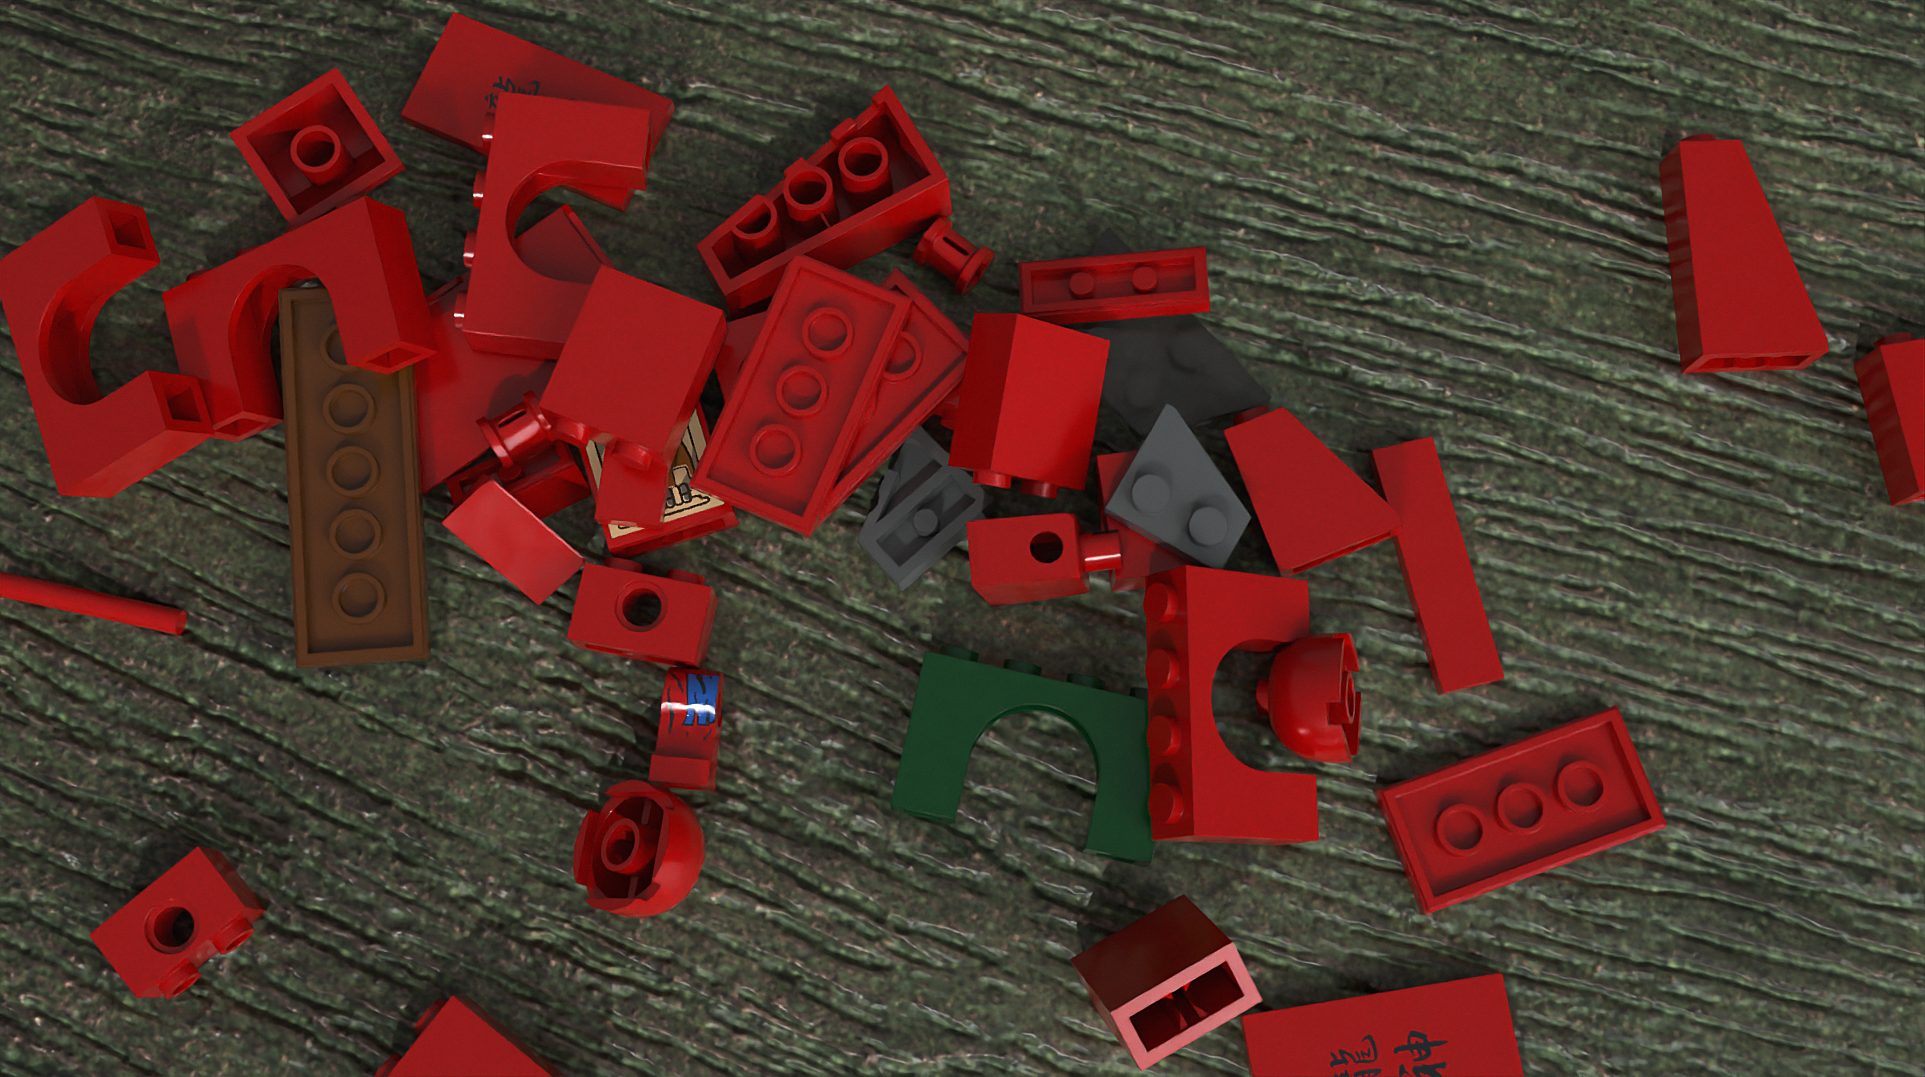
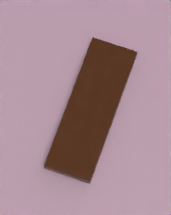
[278,286,432,670]

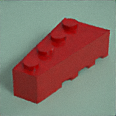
[696,84,952,321]

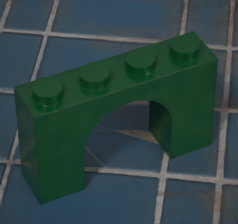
[890,645,1155,867]

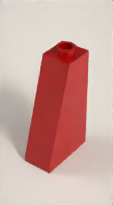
[1659,134,1829,373]

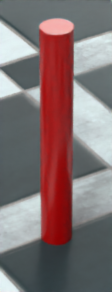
[0,571,187,635]

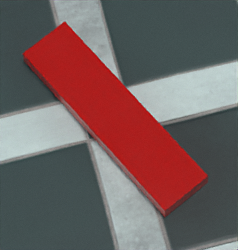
[1368,436,1505,696]

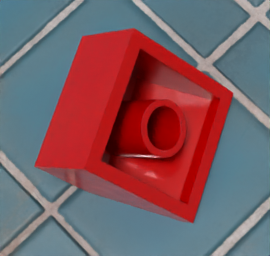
[228,67,406,225]

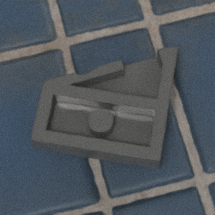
[1104,404,1252,569]
[857,426,996,592]

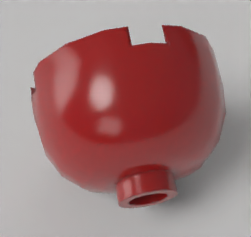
[1256,633,1362,763]
[573,779,705,919]

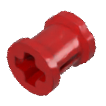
[912,216,994,297]
[475,390,559,469]

